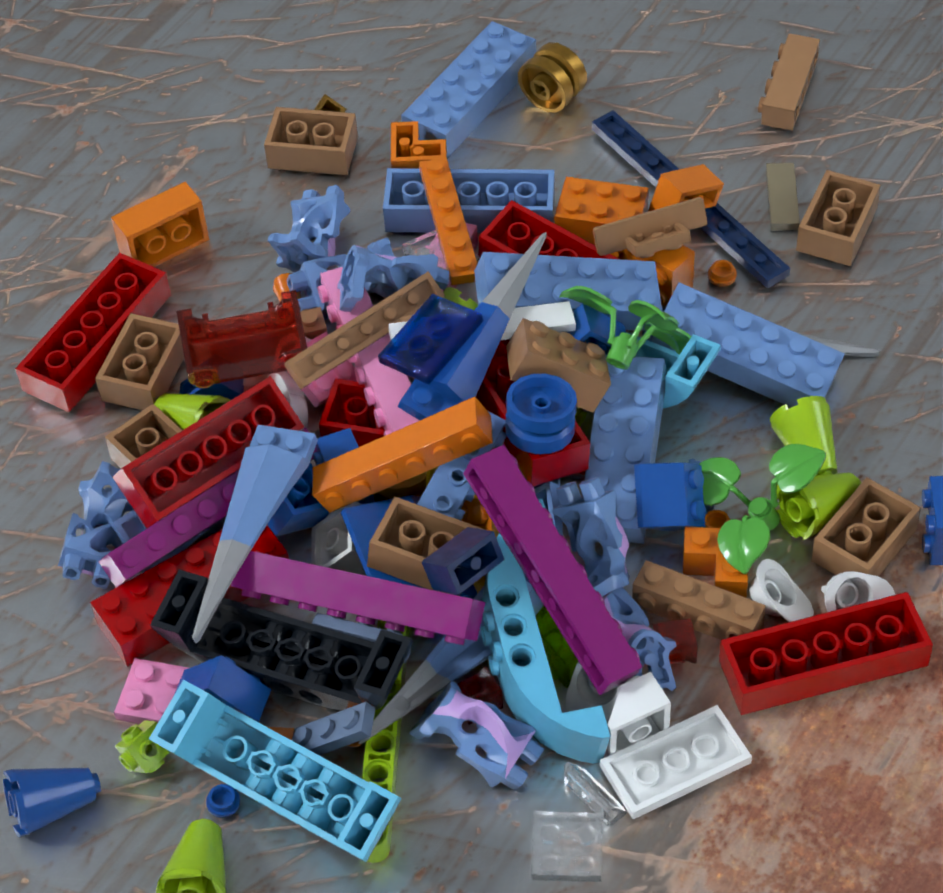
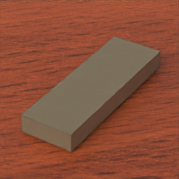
[766,163,800,231]

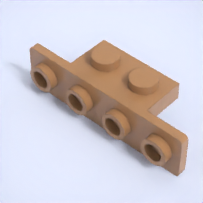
[593,197,707,258]

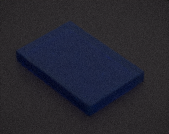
[378,293,484,384]

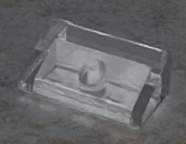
[564,762,627,827]

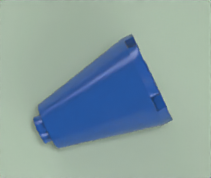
[3,768,101,837]

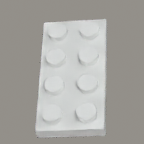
[600,705,752,819]

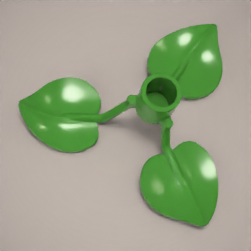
[559,286,691,370]
[699,444,826,574]

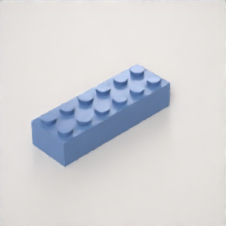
[401,21,536,159]
[383,168,555,233]
[474,252,662,331]
[652,282,845,407]
[582,354,667,544]

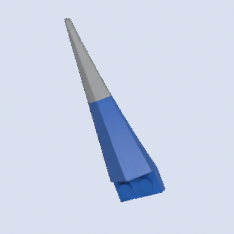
[398,232,547,420]

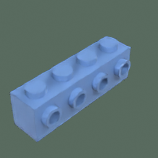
[417,411,507,521]

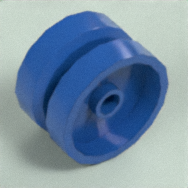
[505,374,577,454]

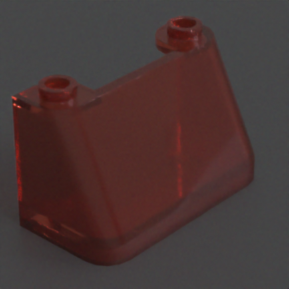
[176,290,307,388]

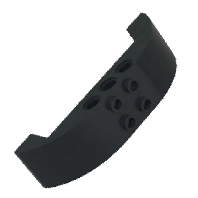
[150,569,413,711]

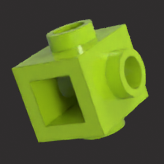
[115,720,170,774]

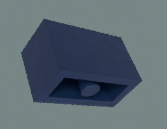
[422,527,505,595]

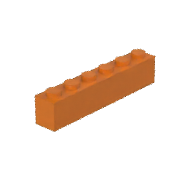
[312,397,493,513]

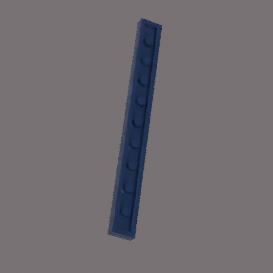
[592,110,790,289]

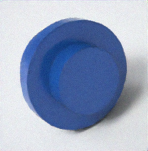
[206,784,240,818]

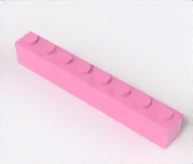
[317,267,420,436]

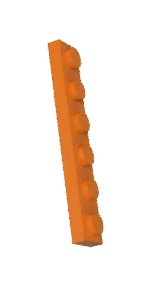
[419,158,477,286]

